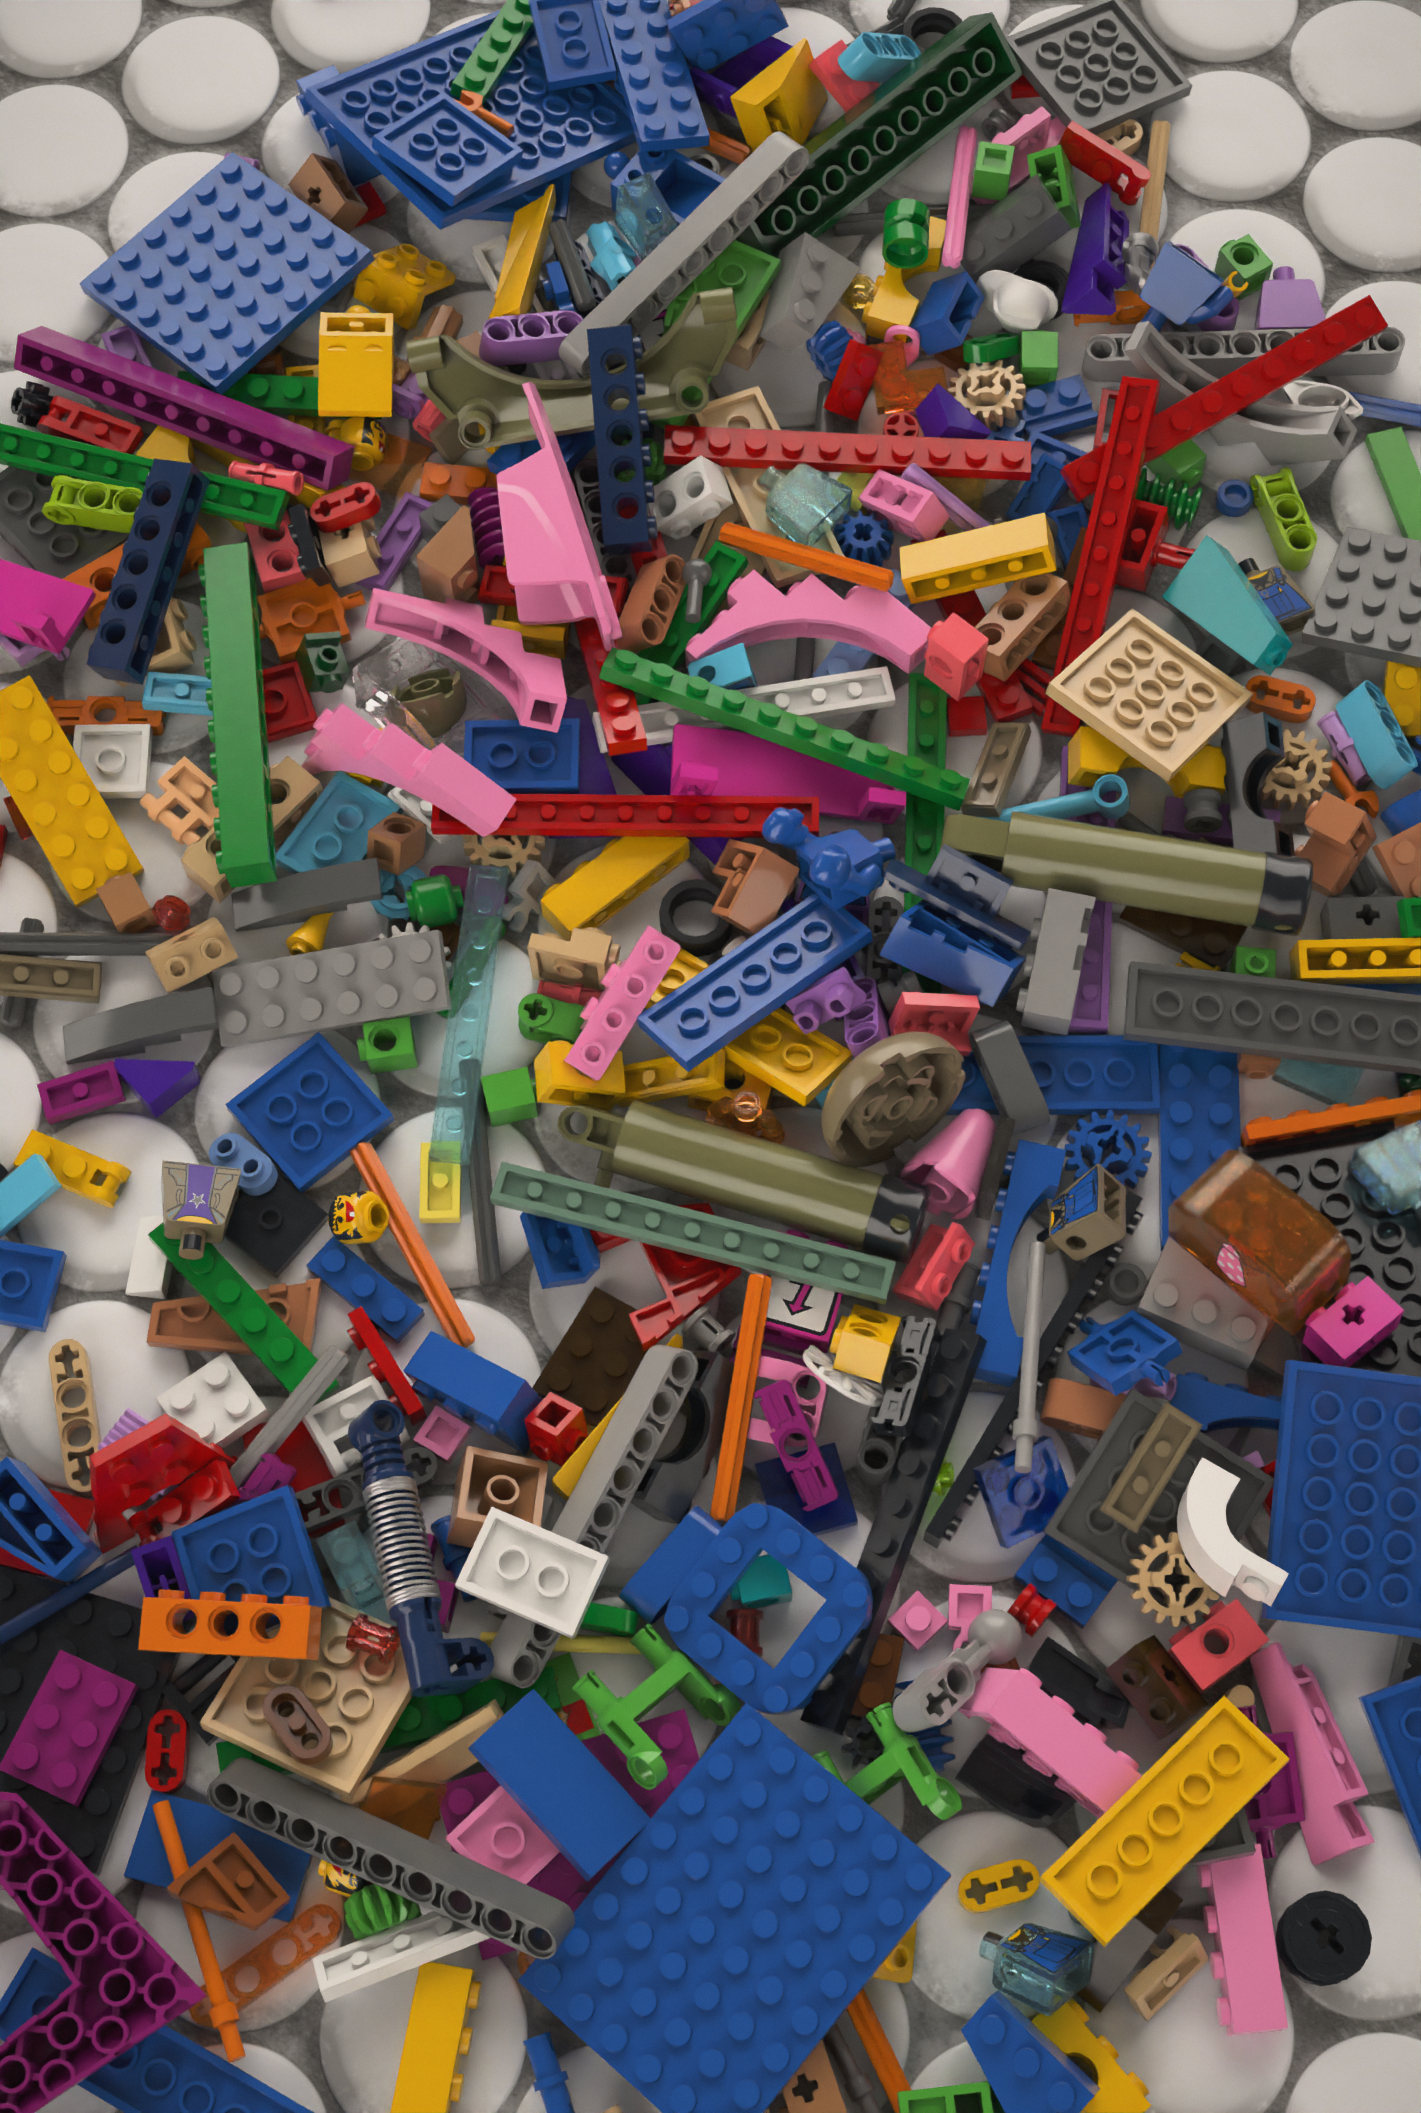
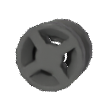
[1183,789,1223,833]

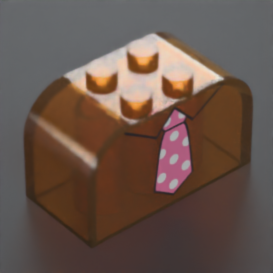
[1168,1149,1351,1336]

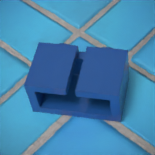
[910,271,985,356]

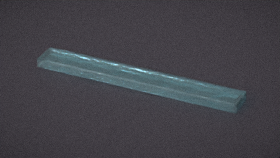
[429,864,509,1165]

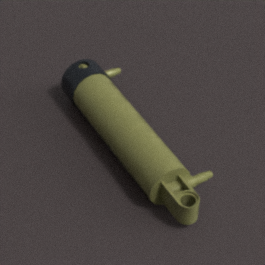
[939,811,1313,936]
[557,1100,931,1279]

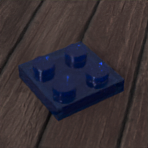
[973,1436,1069,1549]
[755,1442,858,1536]

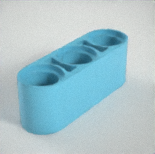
[838,32,921,82]
[1336,680,1418,790]

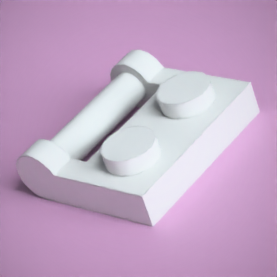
[302,1375,410,1478]

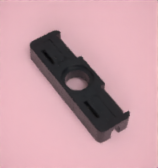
[871,1316,940,1437]

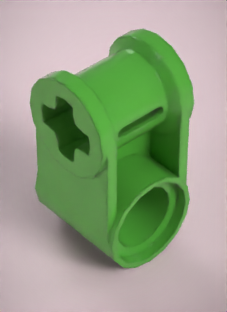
[518,993,585,1045]

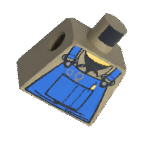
[1238,558,1315,636]
[1037,1163,1126,1261]

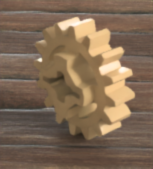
[947,360,1026,428]
[1261,729,1332,811]
[462,835,546,881]
[1126,1532,1219,1627]

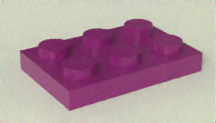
[0,1650,139,1807]

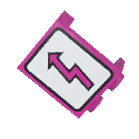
[763,1230,849,1353]

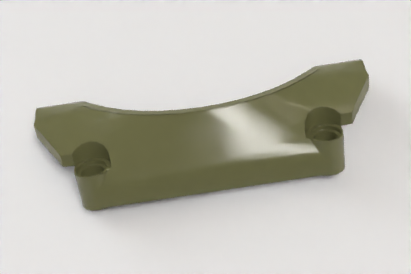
[406,287,738,450]

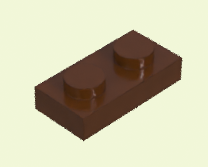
[850,1633,905,1721]

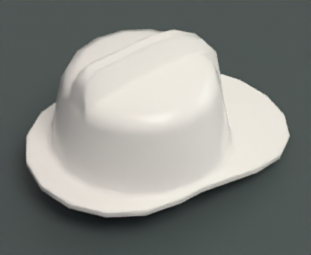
[976,270,1058,334]

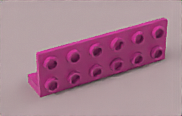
[0,559,96,654]
[670,724,906,825]

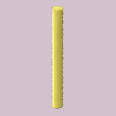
[480,1632,642,1655]

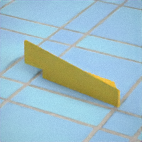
[488,184,556,319]

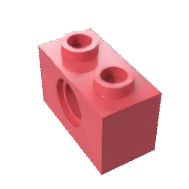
[924,612,989,701]
[1168,1598,1269,1694]

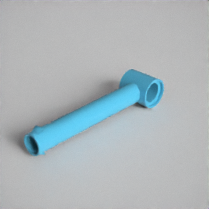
[975,774,1130,822]

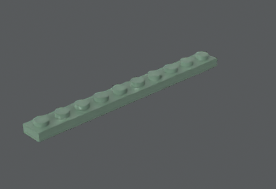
[490,1161,896,1305]

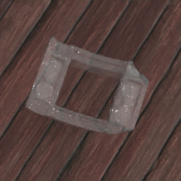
[351,638,514,759]

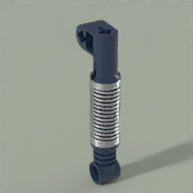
[348,1400,494,1697]

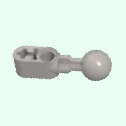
[892,1609,1023,1733]

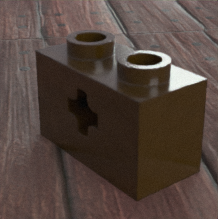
[1106,1635,1209,1741]

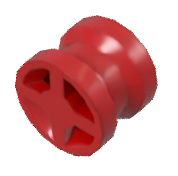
[883,412,919,437]
[1007,1583,1057,1638]

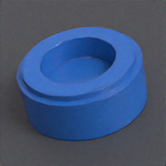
[1215,479,1254,517]

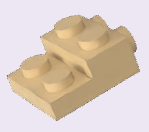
[98,597,197,687]
[527,927,621,991]

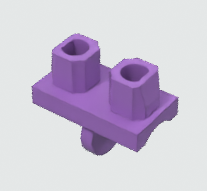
[785,967,867,1034]

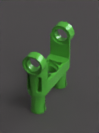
[572,1623,741,1790]
[812,1702,962,1820]

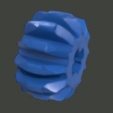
[806,320,853,382]
[833,509,894,567]

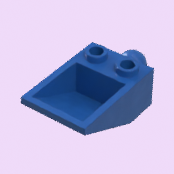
[603,149,725,232]

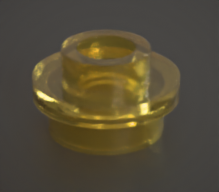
[842,274,875,309]

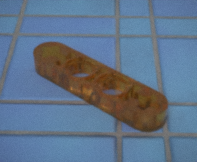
[189,1904,342,2028]

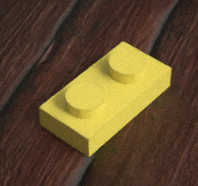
[419,1142,462,1224]

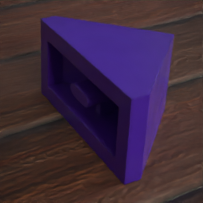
[915,383,992,440]
[114,1059,201,1119]
[131,1535,196,1622]

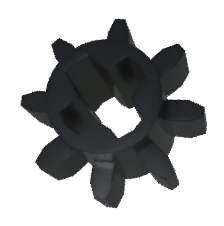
[11,381,54,428]
[841,1716,884,1770]

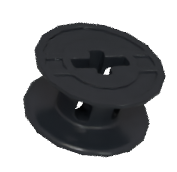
[1275,1890,1372,1987]

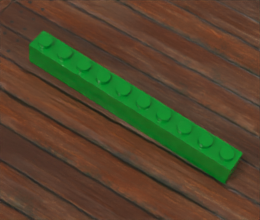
[198,542,277,888]

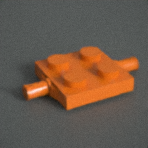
[258,578,366,664]

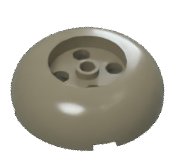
[821,1032,966,1167]

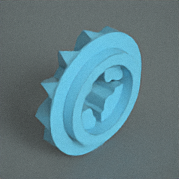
[370,865,426,921]

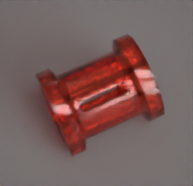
[726,1609,764,1657]
[346,1613,400,1665]

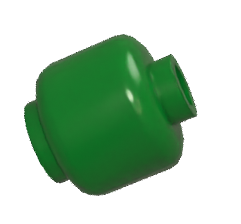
[405,874,464,928]

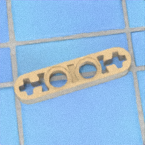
[49,1339,102,1497]

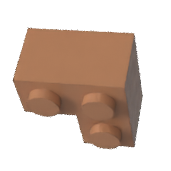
[1294,791,1377,898]
[711,839,800,935]

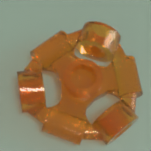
[704,1091,785,1144]

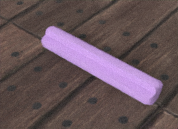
[901,463,991,532]

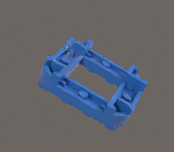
[664,1503,873,1715]

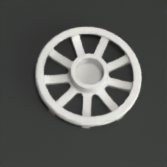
[803,1345,884,1407]

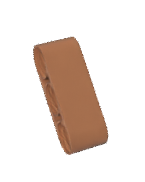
[616,554,686,653]
[1040,1378,1162,1440]

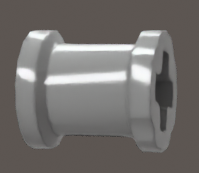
[681,1306,736,1354]

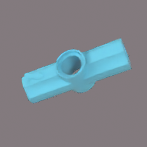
[586,221,637,291]

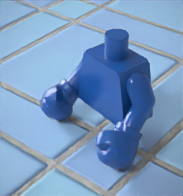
[762,807,896,910]

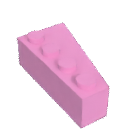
[958,1667,1142,1819]

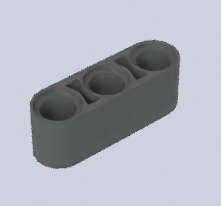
[969,1020,1050,1136]

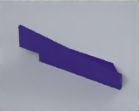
[1061,182,1129,315]
[611,743,744,865]

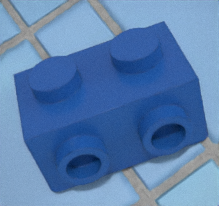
[520,1212,600,1289]

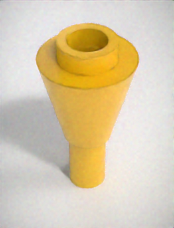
[286,912,334,956]

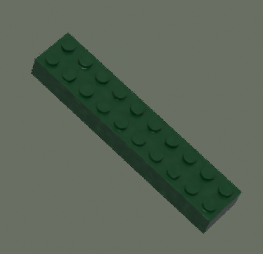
[736,12,1023,258]

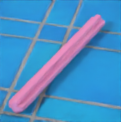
[942,125,977,269]

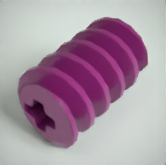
[467,487,505,570]

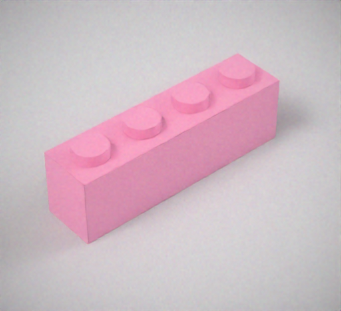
[1197,1844,1288,2036]

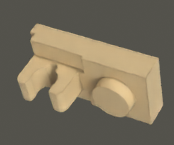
[1123,1926,1209,2021]

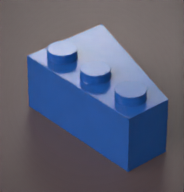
[296,65,382,186]
[879,900,1026,1007]
[403,1331,542,1455]
[0,1457,103,1583]
[961,1990,1100,2113]

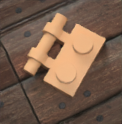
[140,756,219,846]

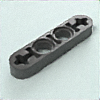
[295,1447,438,1533]

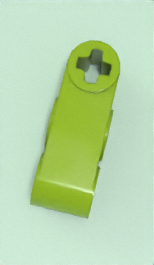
[1249,467,1318,572]
[42,475,143,534]

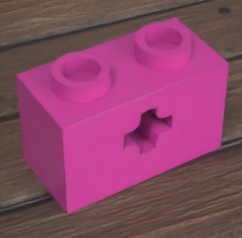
[1303,1276,1404,1368]

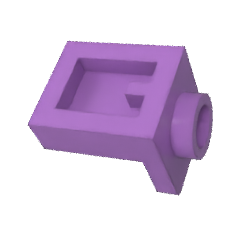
[392,372,429,420]

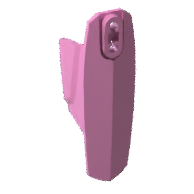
[497,382,623,651]

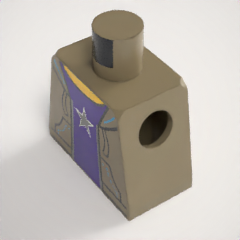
[161,1160,241,1260]

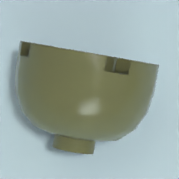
[389,668,467,738]

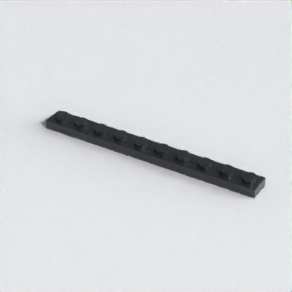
[923,1190,1144,1549]
[800,1328,987,1736]

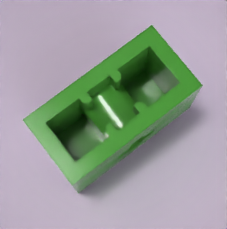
[1027,144,1081,229]

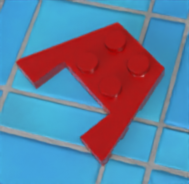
[589,1202,742,1351]
[89,1414,238,1554]

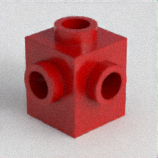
[524,1392,589,1467]

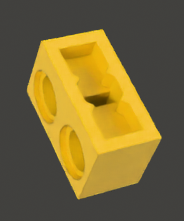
[829,1304,902,1383]

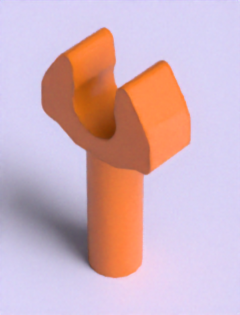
[454,90,514,138]
[1328,760,1379,818]

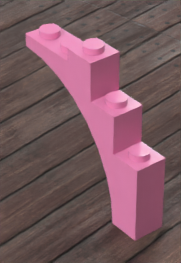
[685,569,931,674]
[365,588,567,733]
[301,703,517,837]

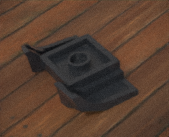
[955,1636,1130,1828]

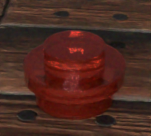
[152,895,191,931]

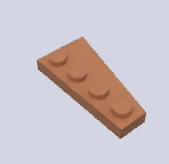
[146,1278,322,1356]

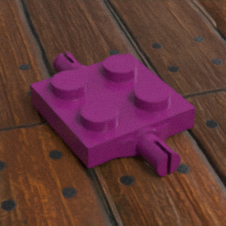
[1237,1705,1305,1859]

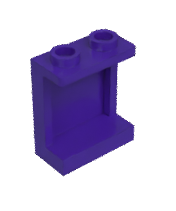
[689,36,793,120]

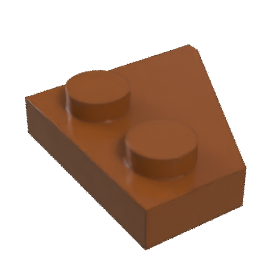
[167,1832,291,1931]

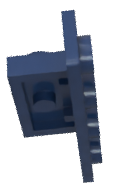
[882,844,1031,950]

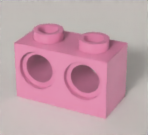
[858,469,950,542]

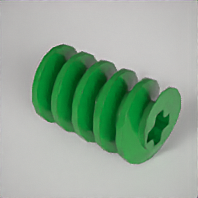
[1135,468,1202,532]

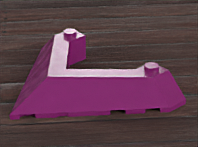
[0,1792,208,2113]

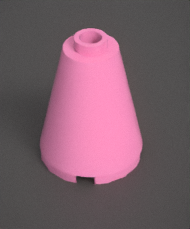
[900,1109,997,1220]

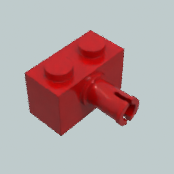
[1115,499,1196,592]

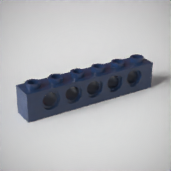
[587,324,658,556]
[86,458,210,685]

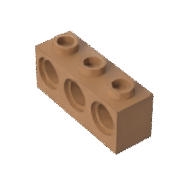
[974,573,1071,682]

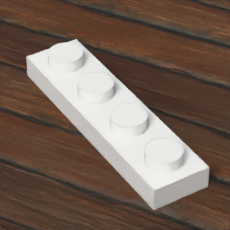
[312,1911,491,2003]

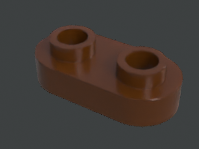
[263,1685,333,1765]

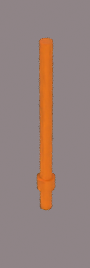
[152,1800,246,2063]

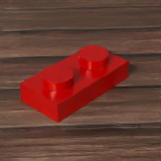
[823,339,884,421]

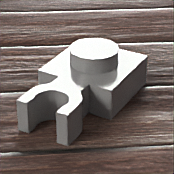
[497,859,558,932]

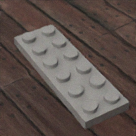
[212,930,452,1048]

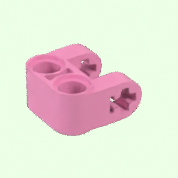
[748,1356,829,1447]

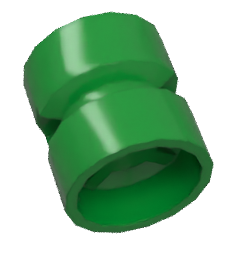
[882,198,930,269]

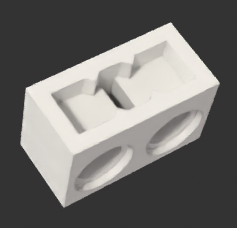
[648,455,733,540]

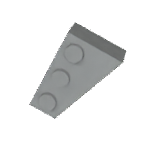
[760,232,861,353]
[1016,888,1096,1035]
[1136,1236,1269,1371]

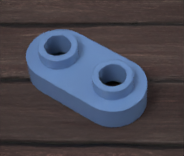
[209,1133,278,1196]

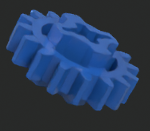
[1064,1110,1152,1190]

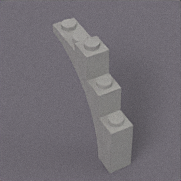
[1124,321,1357,466]

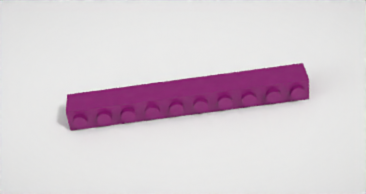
[14,326,355,491]

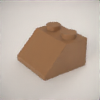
[416,505,480,604]
[446,1446,549,1548]

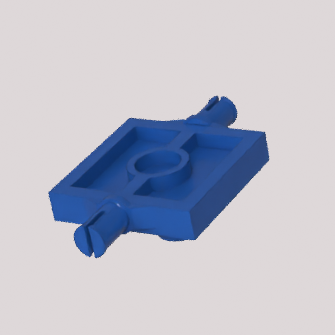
[1067,1310,1183,1396]

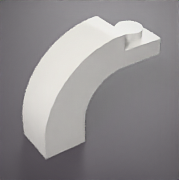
[1177,1457,1289,1606]

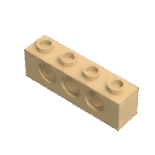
[181,756,323,903]

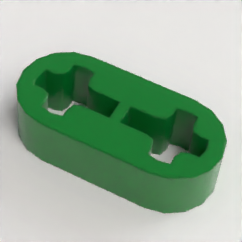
[963,332,1020,363]
[579,1602,639,1637]

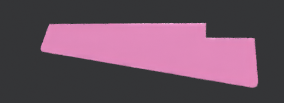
[1250,1642,1375,1865]

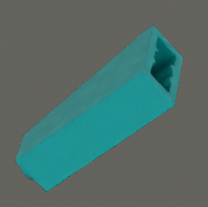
[1162,535,1293,676]

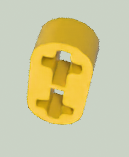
[957,1859,1040,1914]

